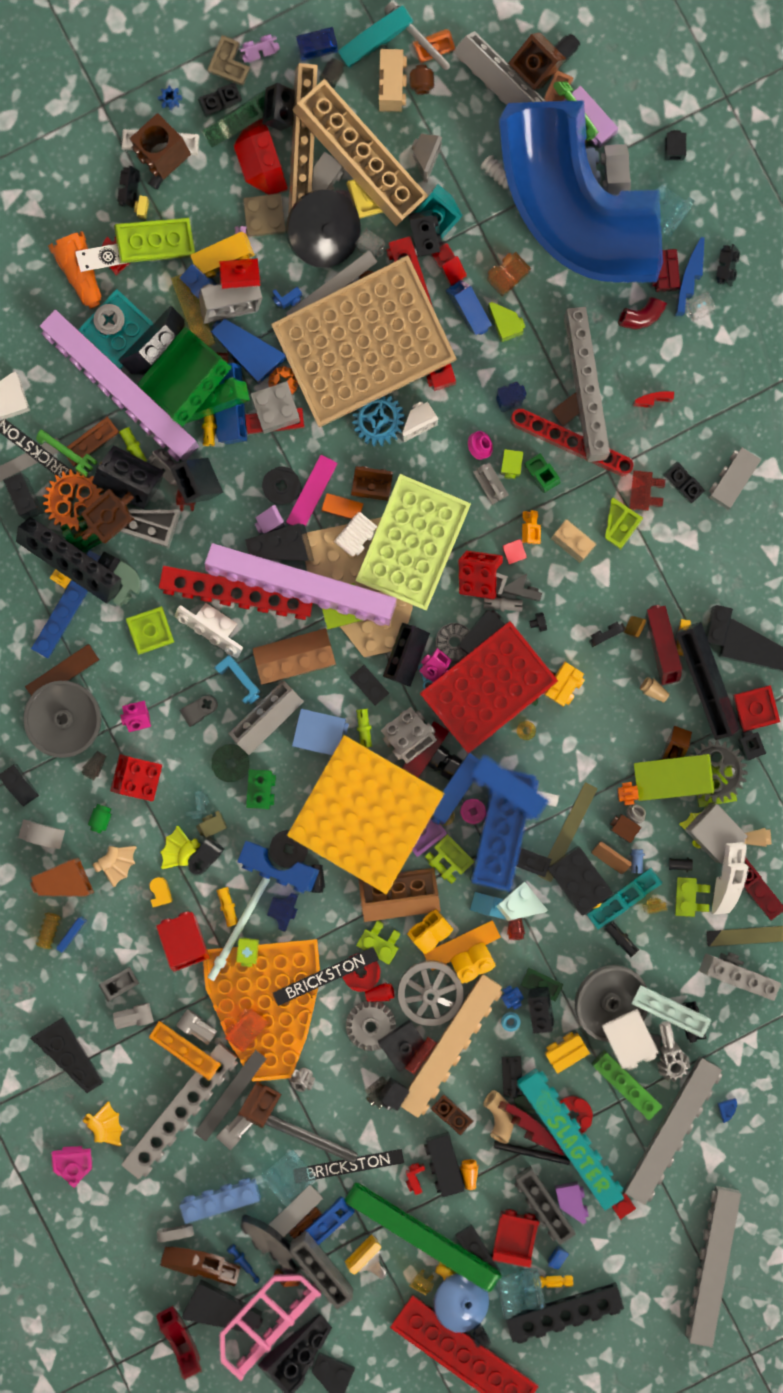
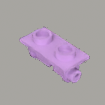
[239,34,280,63]

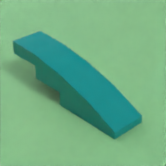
[338,5,414,67]
[587,867,663,930]

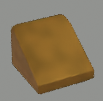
[624,616,646,638]

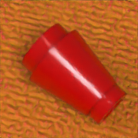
[365,982,395,1002]

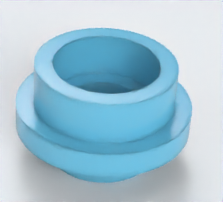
[501,1012,520,1032]

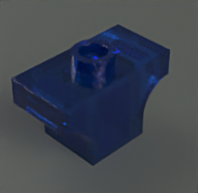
[267,892,299,932]

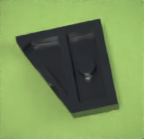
[312,1352,355,1393]

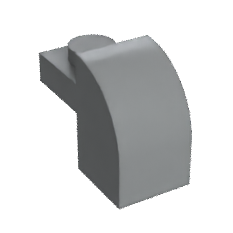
[18,819,65,849]

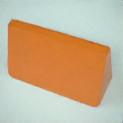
[413,29,456,63]
[321,493,364,520]

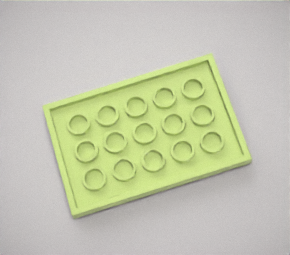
[356,474,471,611]

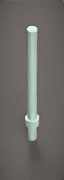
[207,877,270,981]

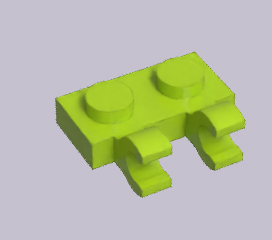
[675,877,710,917]
[356,920,401,965]

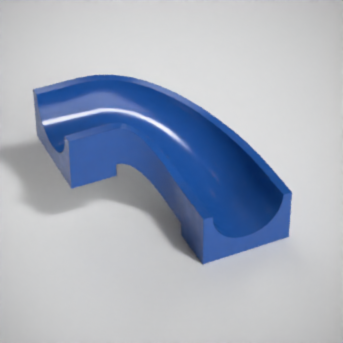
[499,100,663,283]

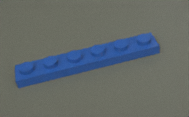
[31,550,101,659]

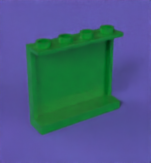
[137,326,232,427]

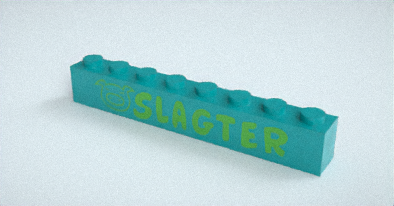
[517,1068,624,1211]

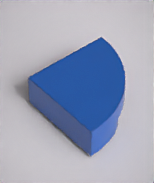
[717,1098,737,1123]

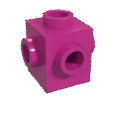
[419,648,452,682]
[120,700,151,732]

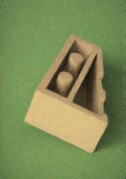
[379,49,407,112]

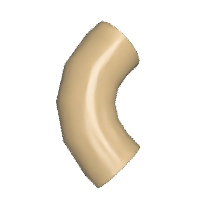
[484,1090,514,1144]

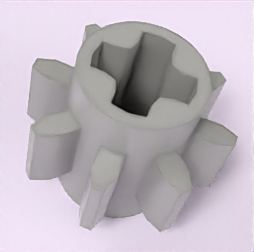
[290,1068,315,1092]

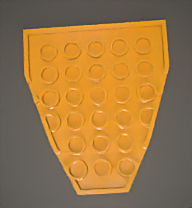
[203,939,320,1082]

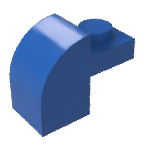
[180,264,218,299]

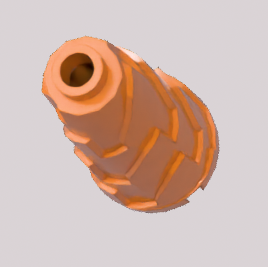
[48,231,102,309]

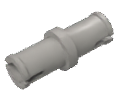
[484,596,523,612]

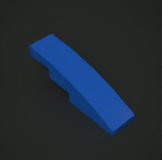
[675,237,705,316]

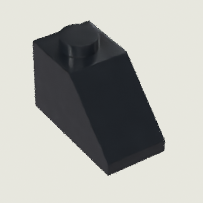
[0,764,39,807]

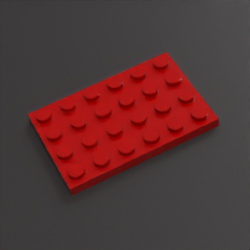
[420,621,558,754]

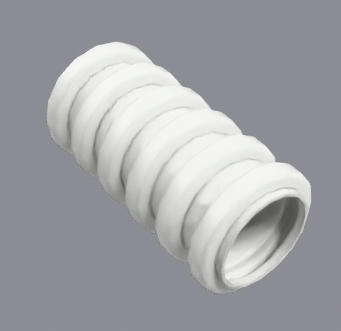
[481,155,509,189]

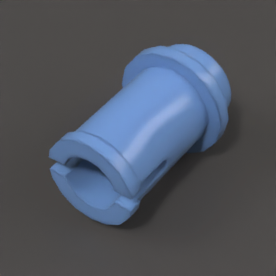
[630,849,645,873]

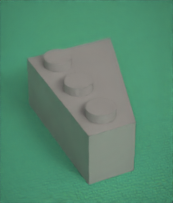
[120,509,181,548]

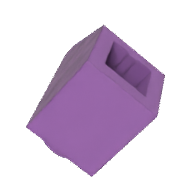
[555,1181,589,1224]

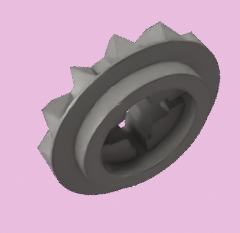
[94,304,124,335]

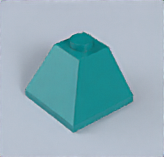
[414,184,463,239]

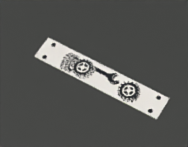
[75,244,125,272]

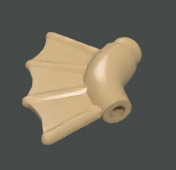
[93,846,136,887]

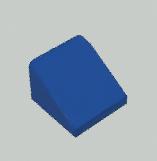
[547,1246,569,1269]

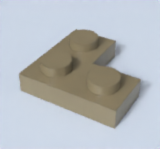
[208,35,250,86]

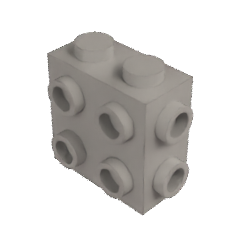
[381,707,437,764]

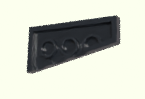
[30,1017,104,1093]

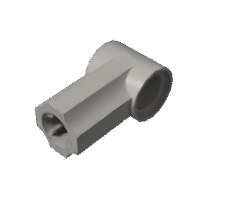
[113,1003,154,1029]
[176,1009,217,1045]
[216,1116,253,1150]

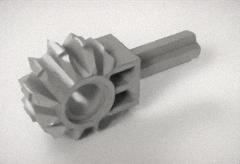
[657,1021,691,1082]

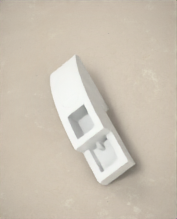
[711,842,748,915]

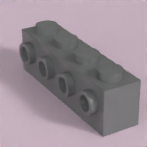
[514,1165,576,1245]
[289,1231,353,1310]

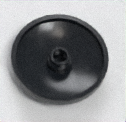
[286,189,361,268]

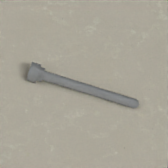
[384,1,450,70]

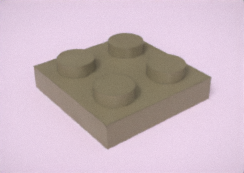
[243,194,286,237]

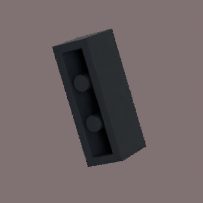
[383,623,430,687]
[424,1132,465,1197]

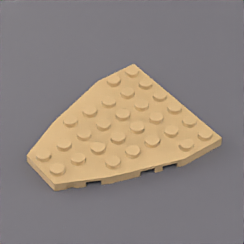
[305,517,413,658]

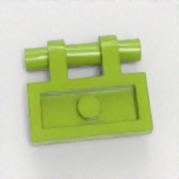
[425,834,475,884]

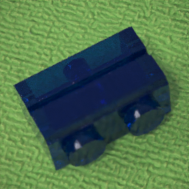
[495,381,527,413]

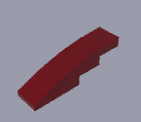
[402,721,449,778]
[498,1101,565,1155]

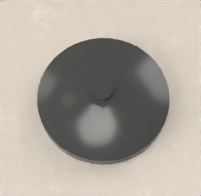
[24,681,102,758]
[574,965,648,1042]

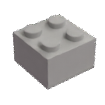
[251,382,300,434]

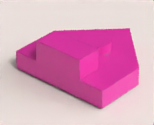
[51,1146,93,1188]

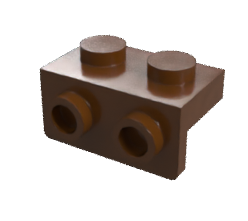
[351,466,393,501]

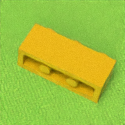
[190,232,255,278]

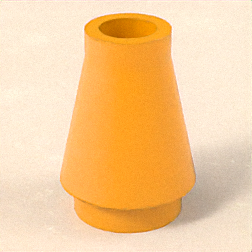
[460,1159,479,1190]

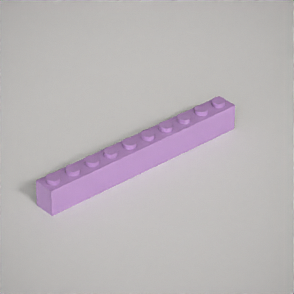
[205,543,397,626]

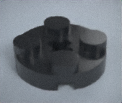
[262,466,301,505]
[270,830,308,868]

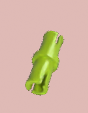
[119,427,148,462]
[356,708,372,748]

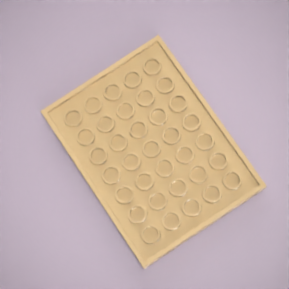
[271,256,457,427]

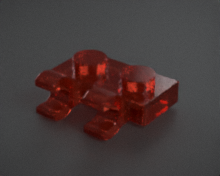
[629,471,665,511]

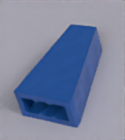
[211,319,287,385]
[430,753,480,825]

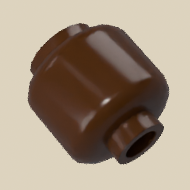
[410,64,434,95]

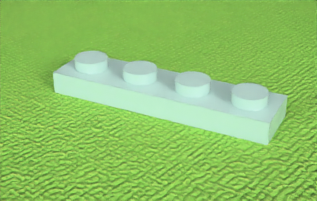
[632,985,711,1038]

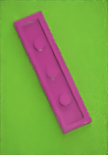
[286,455,338,527]

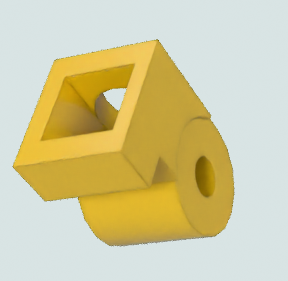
[150,877,173,907]

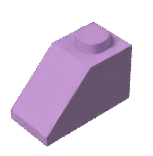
[255,505,285,534]

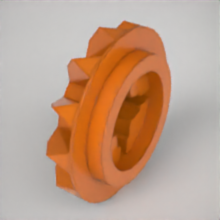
[268,366,299,394]

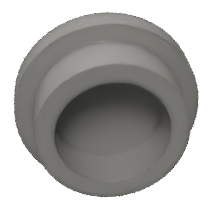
[627,805,646,824]

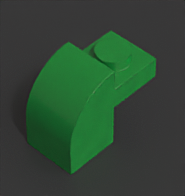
[524,453,561,493]

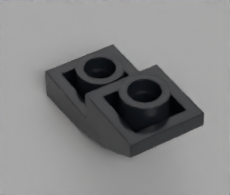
[198,83,242,117]
[663,462,705,504]

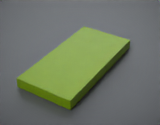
[114,218,195,263]
[634,754,714,801]

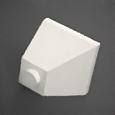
[402,402,438,442]

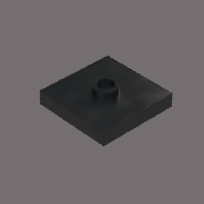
[378,1019,431,1072]

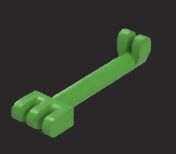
[553,81,599,140]
[36,429,98,477]

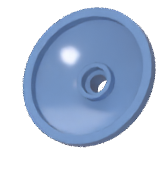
[434,1273,489,1333]

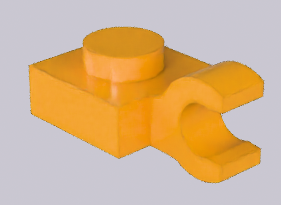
[522,510,541,544]

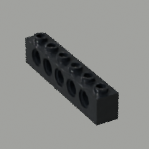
[16,517,122,604]
[505,1282,624,1344]

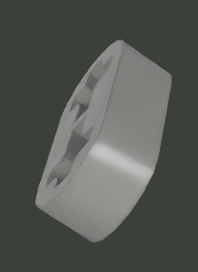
[157,1224,194,1242]

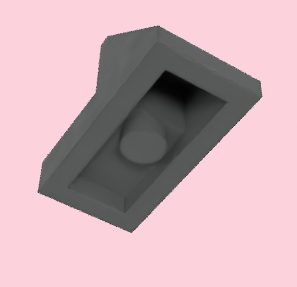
[503,574,542,602]
[99,967,139,1002]

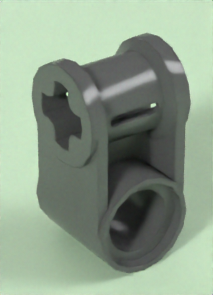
[180,696,218,727]

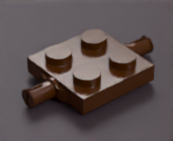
[80,489,134,544]

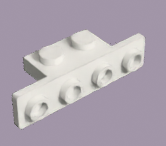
[174,603,243,659]

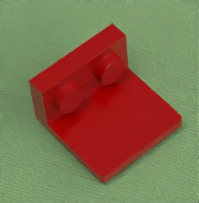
[459,550,503,599]
[110,754,162,801]

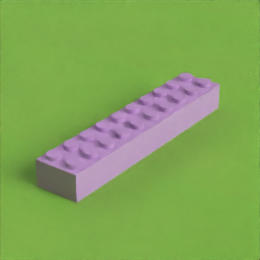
[40,309,199,462]

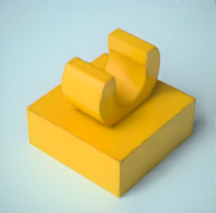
[50,569,71,589]

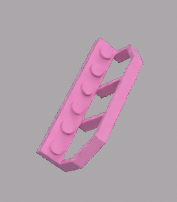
[220,1274,321,1381]

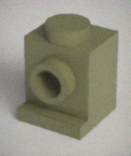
[196,810,228,838]

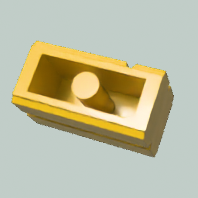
[543,662,585,707]
[544,1032,590,1074]

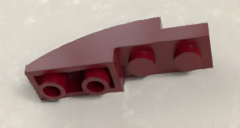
[743,857,783,921]

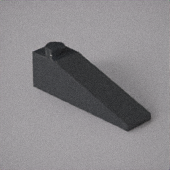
[257,1314,332,1393]

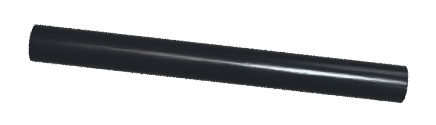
[493,1141,570,1165]

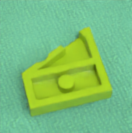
[605,498,643,550]

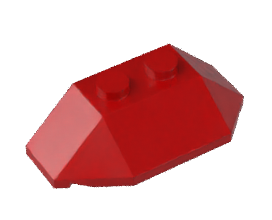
[234,119,288,195]

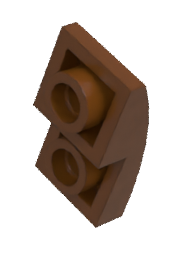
[552,392,579,426]
[431,1095,474,1136]

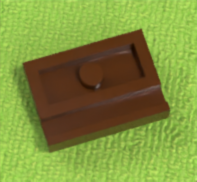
[238,1081,282,1129]

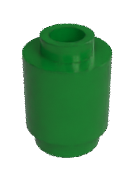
[88,804,112,834]

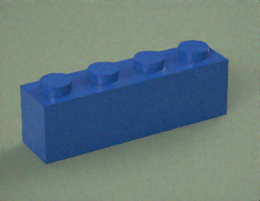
[214,363,247,444]
[470,755,550,820]

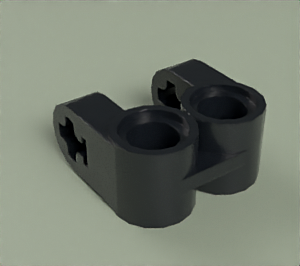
[188,837,225,875]

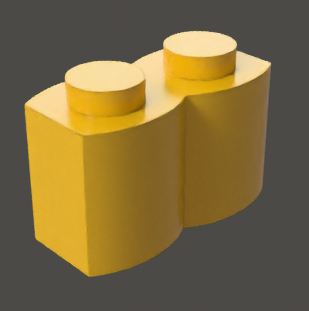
[407,909,453,954]
[450,943,496,983]

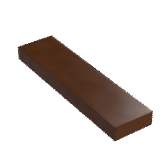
[25,644,100,696]

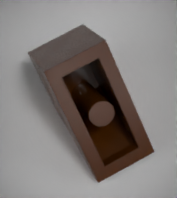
[661,726,692,760]

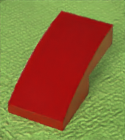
[633,391,674,408]

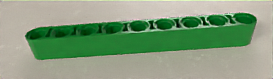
[344,1182,502,1292]

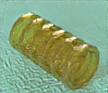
[35,912,61,950]

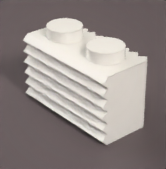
[334,512,377,556]

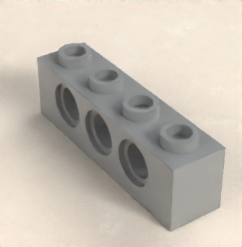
[699,953,781,1001]

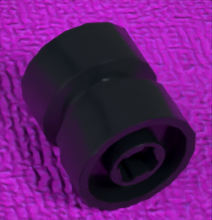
[427,745,463,780]

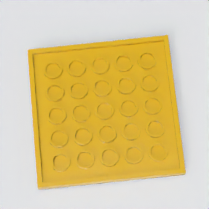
[287,735,445,894]

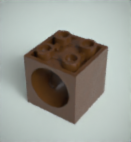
[129,113,191,180]

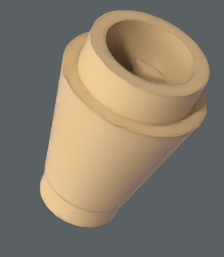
[640,677,669,703]
[744,828,771,847]

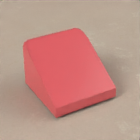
[502,539,527,565]

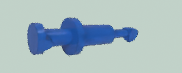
[227,1244,260,1284]

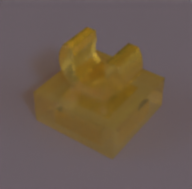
[409,1269,434,1295]

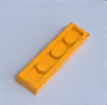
[423,920,501,971]
[149,1021,221,1080]

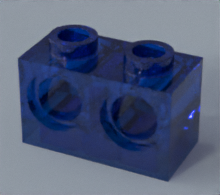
[296,27,338,62]

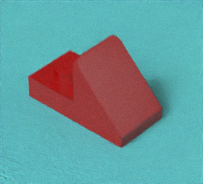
[431,243,467,286]

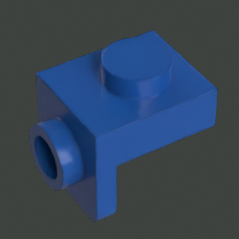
[272,287,303,310]

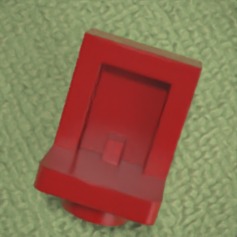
[406,1162,425,1196]

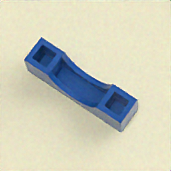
[237,841,320,894]

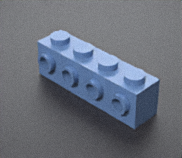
[180,1178,261,1224]

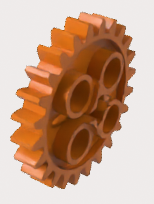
[43,470,104,532]

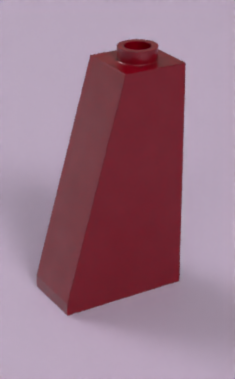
[646,605,682,686]

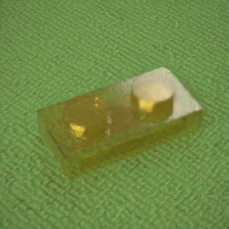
[643,897,667,914]

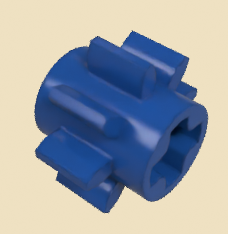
[158,85,183,111]
[501,985,524,1010]

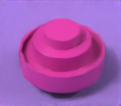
[468,431,493,460]

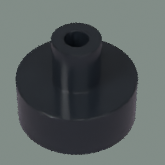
[529,612,547,632]

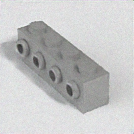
[228,680,304,755]

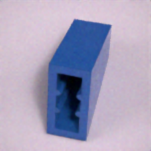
[445,280,492,335]

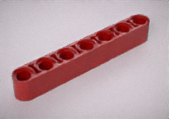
[511,409,634,476]

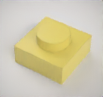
[134,196,149,220]

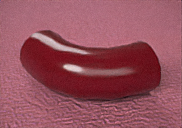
[618,297,667,330]

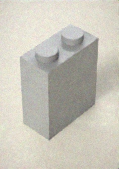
[685,802,748,864]

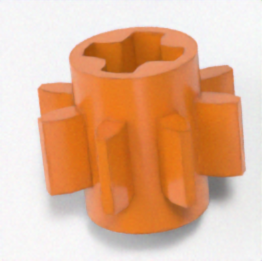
[617,782,639,805]

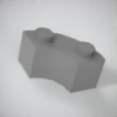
[600,144,631,195]

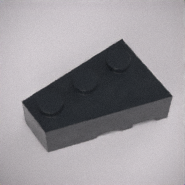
[245,524,314,561]

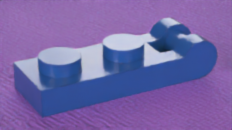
[302,1196,355,1245]

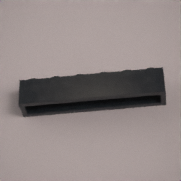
[676,622,740,740]

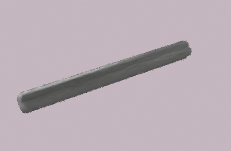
[265,1115,358,1163]

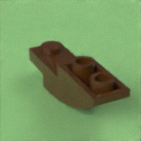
[159,1246,241,1287]

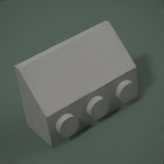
[199,284,263,324]

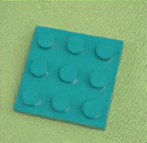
[78,289,153,370]

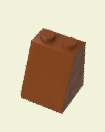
[30,858,94,896]

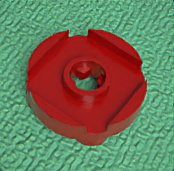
[343,953,380,992]
[560,1095,593,1133]

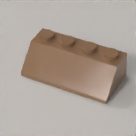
[252,628,336,685]
[358,868,440,922]

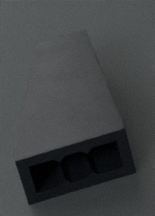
[719,619,783,672]
[182,1279,263,1333]

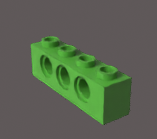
[591,1050,662,1121]

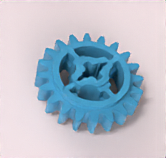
[352,396,406,447]

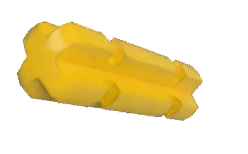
[535,1275,573,1288]

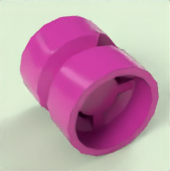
[460,799,486,824]

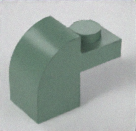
[113,561,141,607]

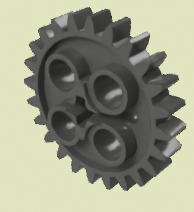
[689,740,748,803]

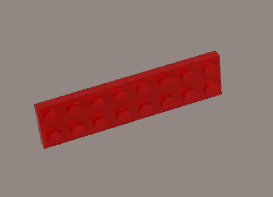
[390,1294,539,1393]

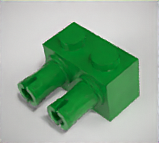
[246,769,276,809]

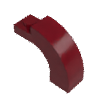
[156,1306,202,1380]

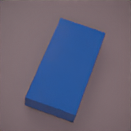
[56,917,87,953]

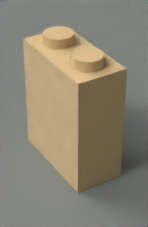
[551,519,596,563]

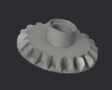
[346,1001,396,1051]

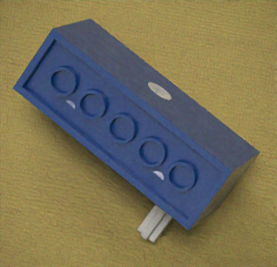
[470,769,559,891]

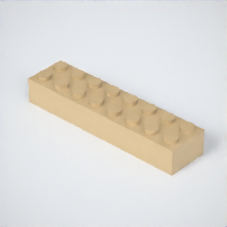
[292,79,428,226]

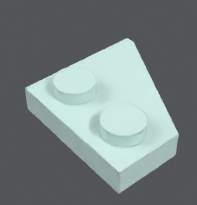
[496,882,548,921]

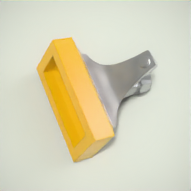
[345,1234,387,1280]

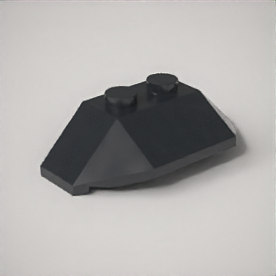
[118,306,185,374]

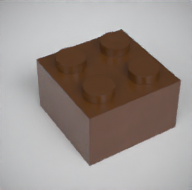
[508,32,566,90]

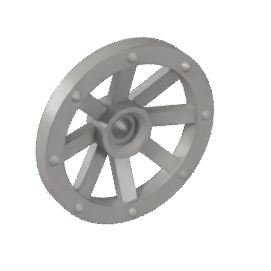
[398,960,463,1026]

